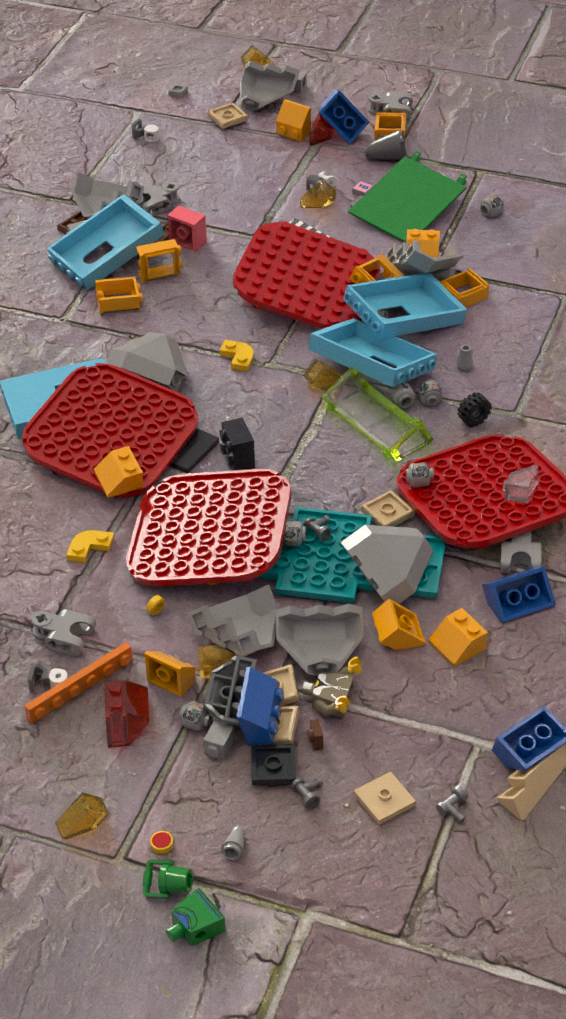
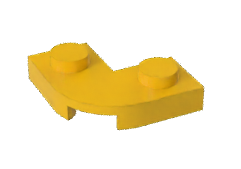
[220,340,254,372]
[66,530,114,563]

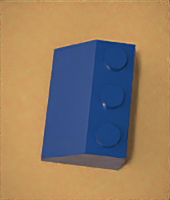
[318,90,370,145]
[482,566,556,623]
[236,667,284,745]
[491,705,566,772]

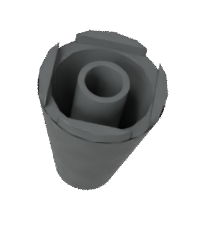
[365,130,407,160]

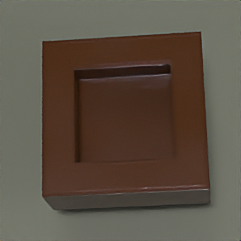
[307,719,323,751]

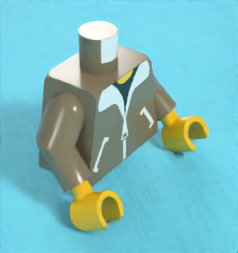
[302,657,362,719]

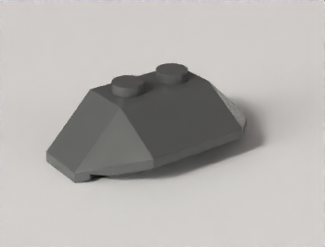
[203,655,257,726]

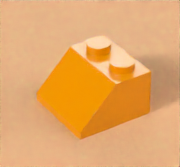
[276,99,311,142]
[406,229,440,258]
[94,446,143,498]
[372,599,426,650]
[429,608,488,667]
[144,651,196,697]

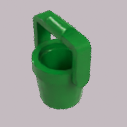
[142,859,193,899]

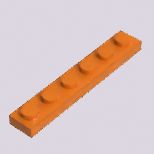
[24,642,133,724]

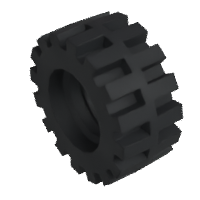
[457,392,492,427]

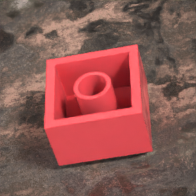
[168,206,207,252]

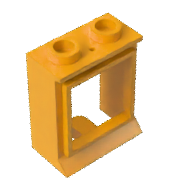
[374,113,406,143]
[136,239,183,284]
[349,253,404,284]
[438,268,489,307]
[95,277,143,315]

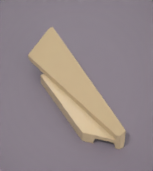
[497,744,566,820]

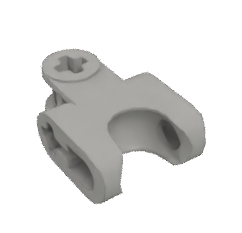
[368,92,413,120]
[137,182,180,216]
[500,531,541,574]
[31,609,96,656]

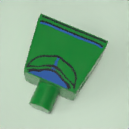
[166,888,226,945]

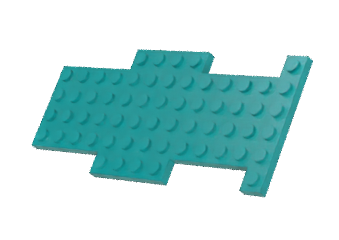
[193,507,446,603]

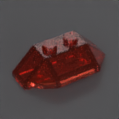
[309,96,336,146]
[104,679,149,748]

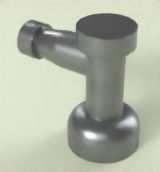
[303,515,332,542]
[291,777,323,810]
[436,785,469,823]

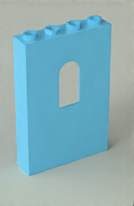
[47,194,165,290]
[343,272,467,339]
[308,318,437,387]
[0,358,105,438]

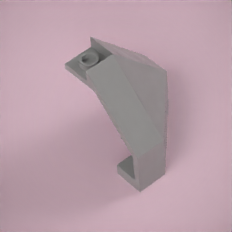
[240,61,300,112]
[70,172,144,219]
[385,240,463,275]
[106,332,188,392]
[341,525,433,604]
[187,585,280,657]
[275,604,364,676]

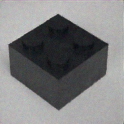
[219,417,255,470]

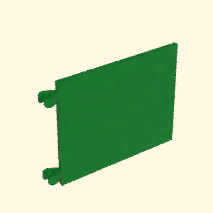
[348,151,467,242]

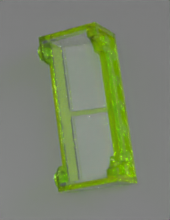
[321,366,433,462]

